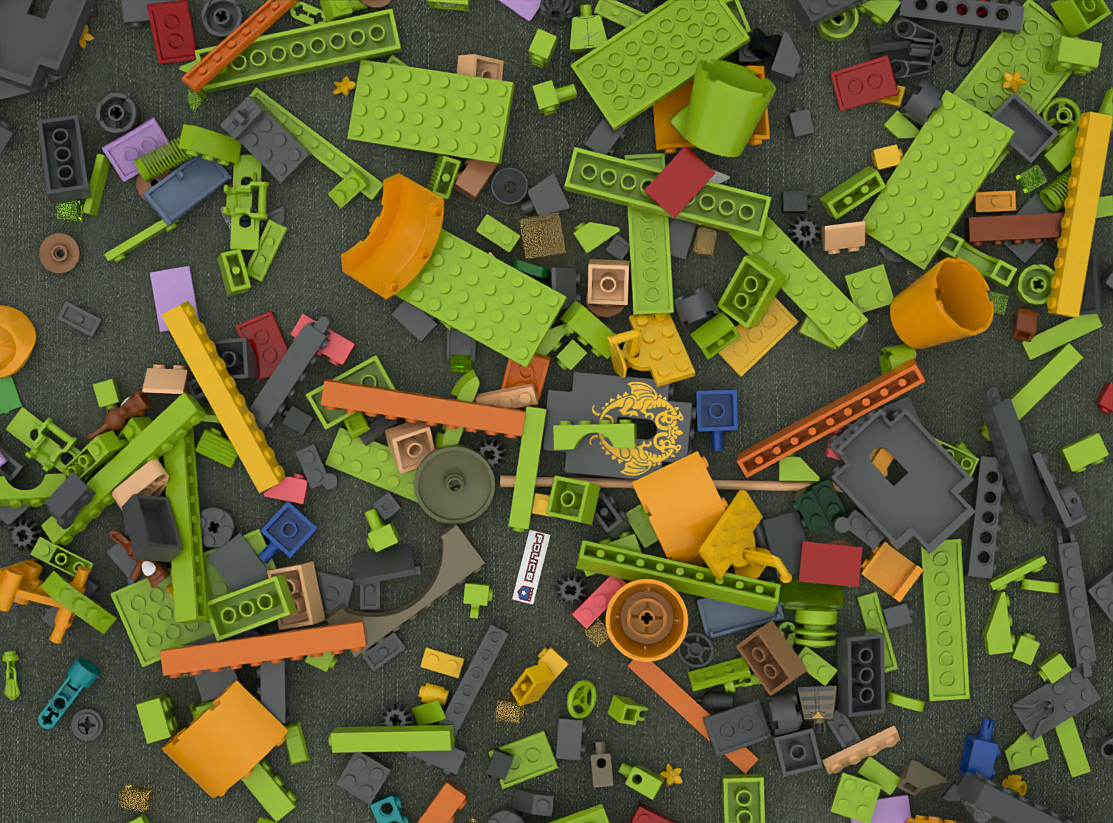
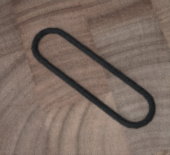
[954,15,986,67]

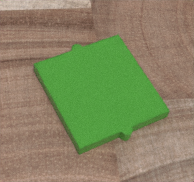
[0,375,23,414]

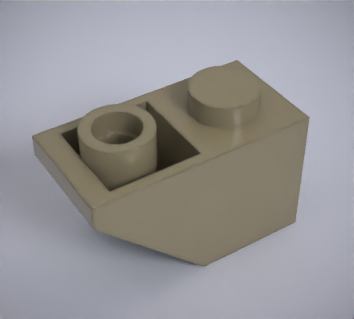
[897,760,947,796]

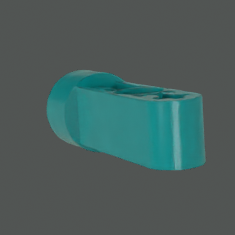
[38,657,100,729]

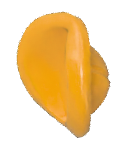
[0,305,36,378]

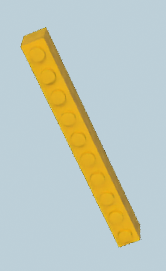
[1047,112,1113,317]
[161,301,286,493]

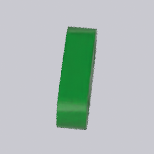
[512,259,550,280]

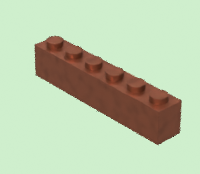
[965,213,1065,246]

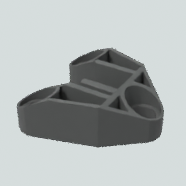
[890,17,947,78]

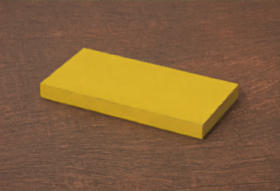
[718,297,799,377]

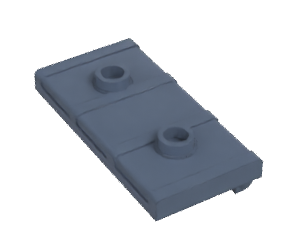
[143,154,232,227]
[696,579,784,638]

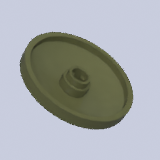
[414,445,495,524]

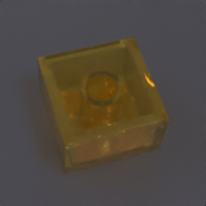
[519,213,566,261]

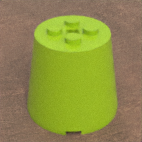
[683,59,776,157]

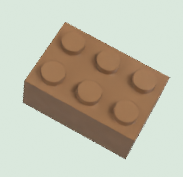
[736,620,807,696]

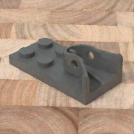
[1029,451,1087,528]
[1010,666,1101,740]

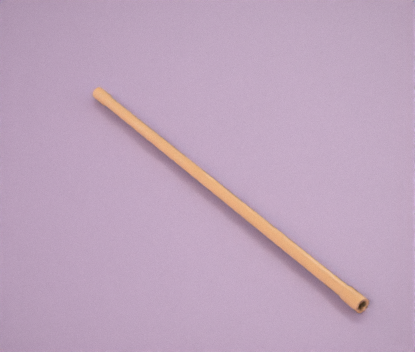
[500,475,843,492]

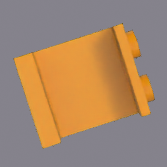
[860,540,923,602]

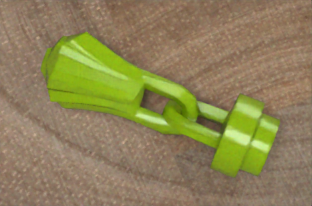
[2,650,20,700]
[723,673,761,693]

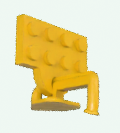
[607,314,695,387]
[698,490,792,583]

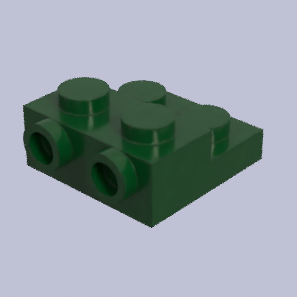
[792,476,847,532]

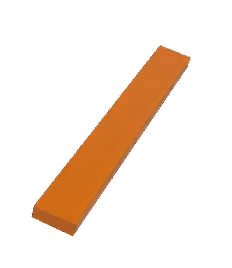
[181,0,299,93]
[627,659,759,774]

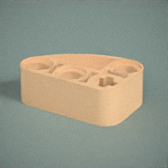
[112,459,169,512]

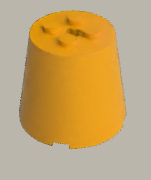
[890,257,994,349]
[606,579,688,662]

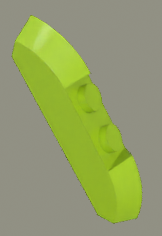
[435,369,480,449]

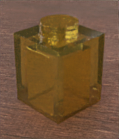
[692,225,717,256]
[584,618,609,648]
[495,698,525,723]
[118,785,151,812]

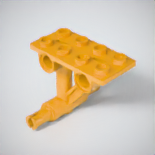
[0,558,91,644]

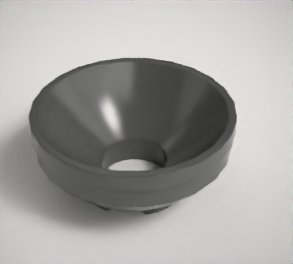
[491,168,528,204]

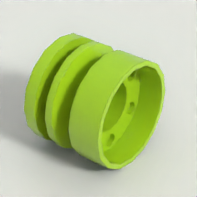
[794,607,838,648]

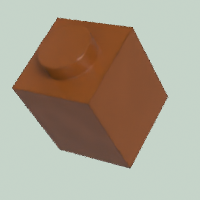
[1011,308,1038,342]

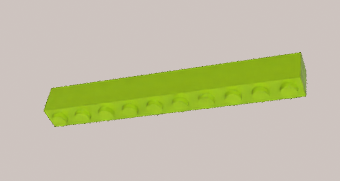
[41,393,207,546]
[163,427,208,624]
[576,540,781,613]

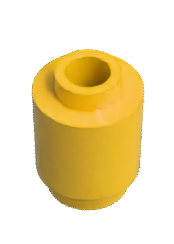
[418,682,449,706]

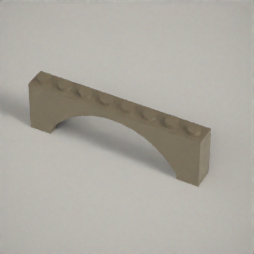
[326,523,485,657]

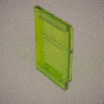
[777,578,844,611]

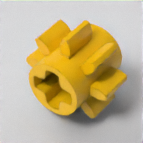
[1002,774,1027,796]

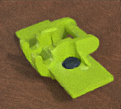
[223,155,269,250]
[6,407,93,482]

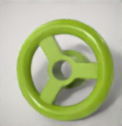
[1041,97,1081,132]
[567,680,597,719]

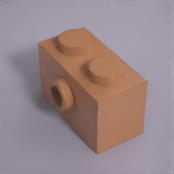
[454,159,497,202]

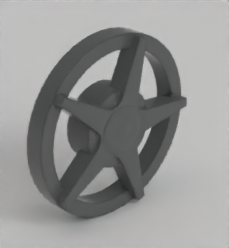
[677,631,715,668]

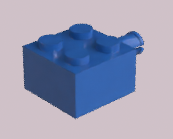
[695,390,738,451]
[258,501,319,564]
[958,718,1000,780]

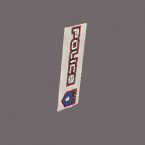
[512,530,550,604]

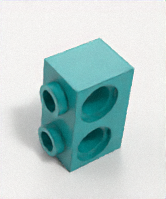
[370,792,410,823]

